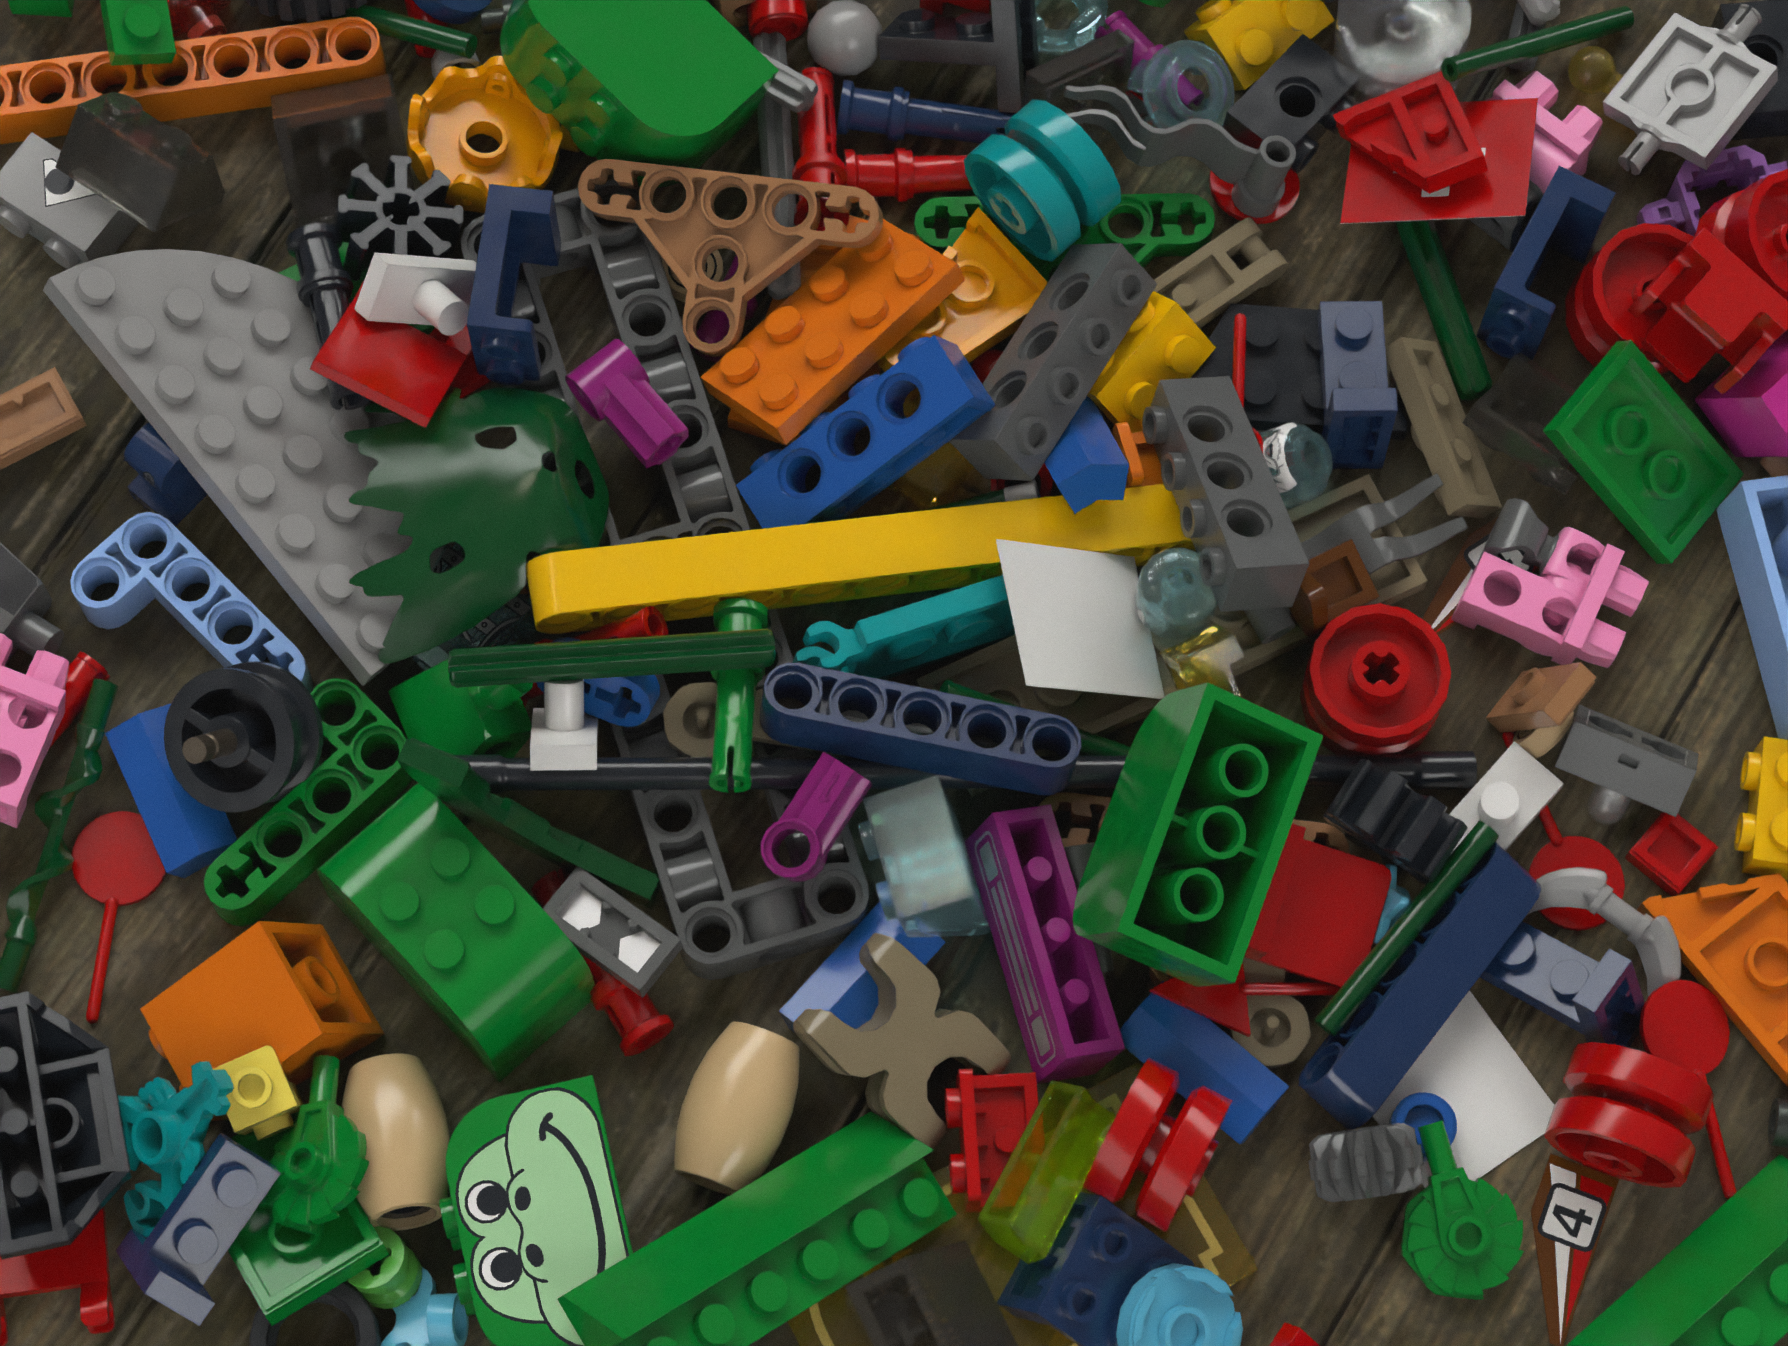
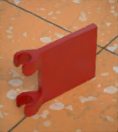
[310,279,472,428]
[0,1206,115,1346]

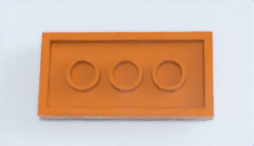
[700,219,965,445]

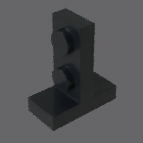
[878,0,1041,113]

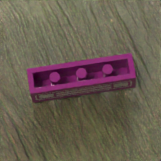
[965,804,1125,1084]

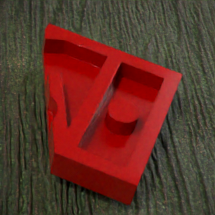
[1333,71,1488,194]

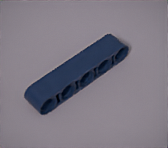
[760,663,1082,795]
[1299,842,1541,1130]

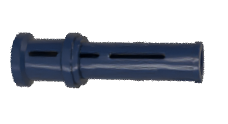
[837,80,1016,144]

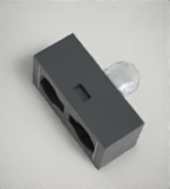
[1555,705,1699,825]

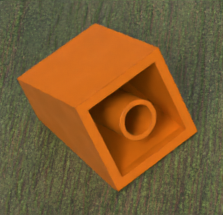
[140,921,384,1121]

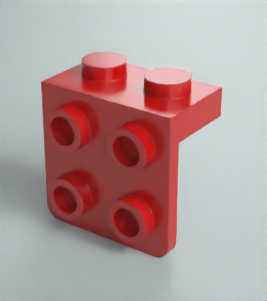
[1244,823,1392,988]

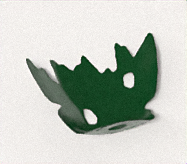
[344,386,609,664]

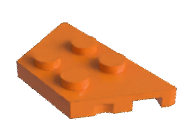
[1637,873,1788,1087]

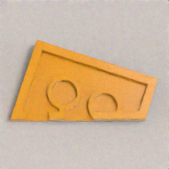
[876,207,1048,401]

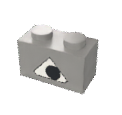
[0,132,140,269]

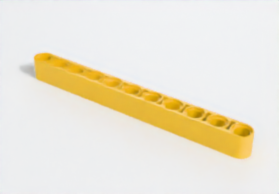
[526,484,1196,634]

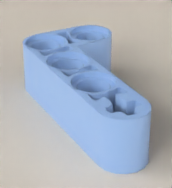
[70,512,313,693]

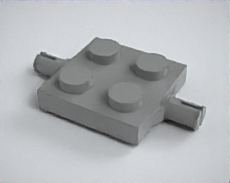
[1603,4,1778,175]

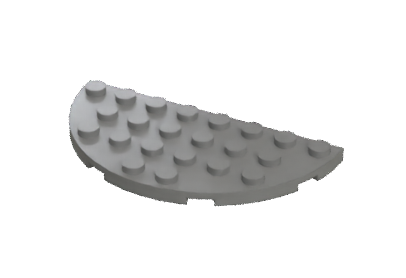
[43,249,453,686]

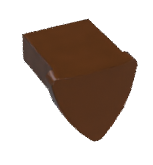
[1288,539,1379,638]

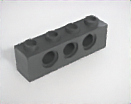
[949,243,1157,481]
[1142,376,1309,612]

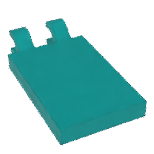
[792,575,1015,680]

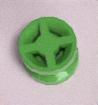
[347,1226,422,1309]

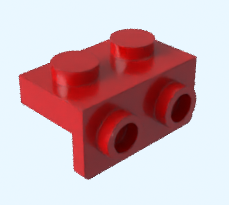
[945,1068,1046,1213]

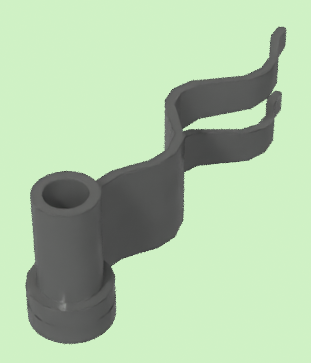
[1063,85,1296,218]
[1244,474,1468,644]

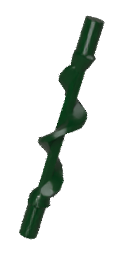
[0,679,119,994]

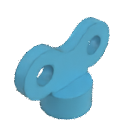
[380,1267,469,1346]

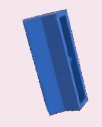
[1044,396,1129,514]
[105,704,237,878]
[779,893,946,1034]
[1120,981,1289,1145]

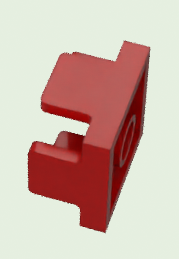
[1628,228,1788,395]

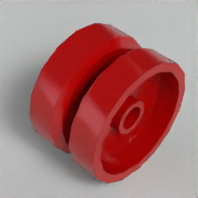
[1694,169,1788,301]
[1565,223,1694,375]
[1300,603,1451,755]
[1544,1042,1715,1188]
[1082,1057,1233,1232]

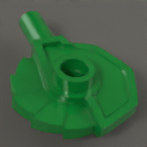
[267,1055,369,1235]
[1401,1120,1524,1300]

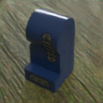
[124,422,208,527]

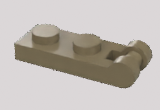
[1153,217,1289,328]

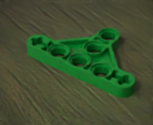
[914,193,1215,282]

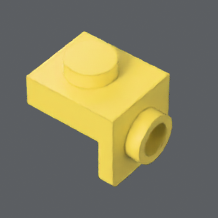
[213,1045,304,1141]

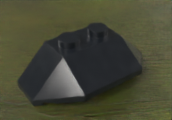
[0,991,131,1260]

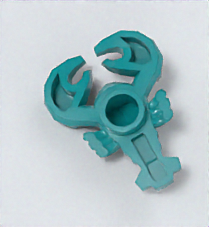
[118,1061,234,1238]

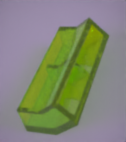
[977,1080,1116,1264]

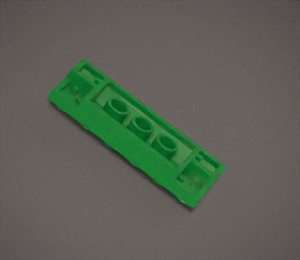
[557,1111,957,1346]
[1566,1154,1788,1346]

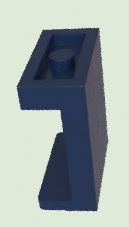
[1476,166,1616,362]
[467,184,562,385]

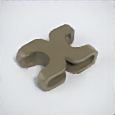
[793,933,1011,1153]

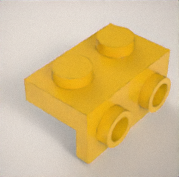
[1184,0,1335,91]
[1087,291,1216,433]

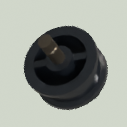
[164,661,323,812]

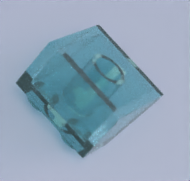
[858,775,991,938]

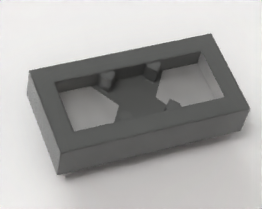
[543,867,683,998]

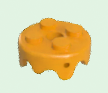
[406,56,563,214]

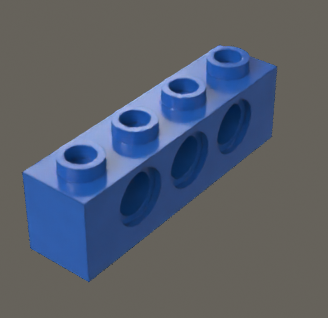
[736,335,996,529]

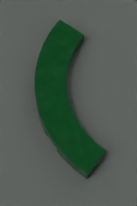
[397,738,660,909]

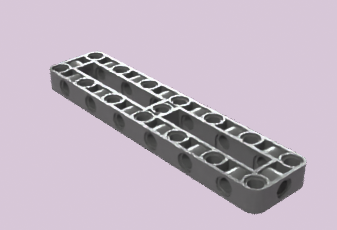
[461,180,869,980]

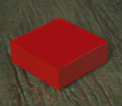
[1625,812,1719,897]

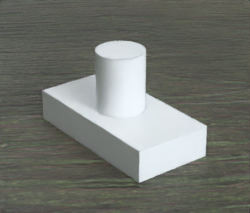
[354,252,477,335]
[530,679,598,771]
[1449,741,1564,854]

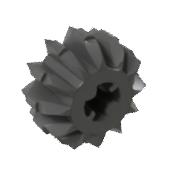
[1308,1123,1424,1202]

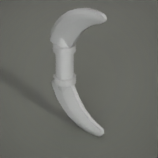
[1528,867,1681,997]

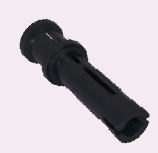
[286,223,370,410]

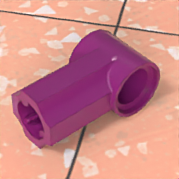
[565,339,689,469]
[761,752,873,882]

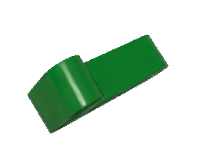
[204,678,412,927]

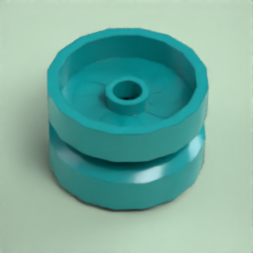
[964,99,1121,262]

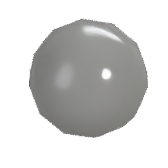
[807,0,882,77]

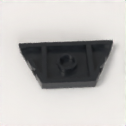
[1191,304,1408,440]

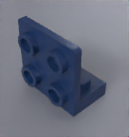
[996,1188,1194,1346]

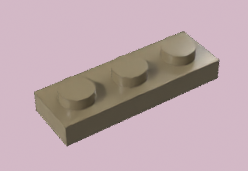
[1385,337,1502,518]

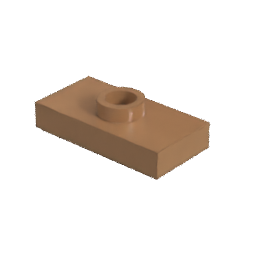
[0,367,87,470]
[1486,662,1596,733]

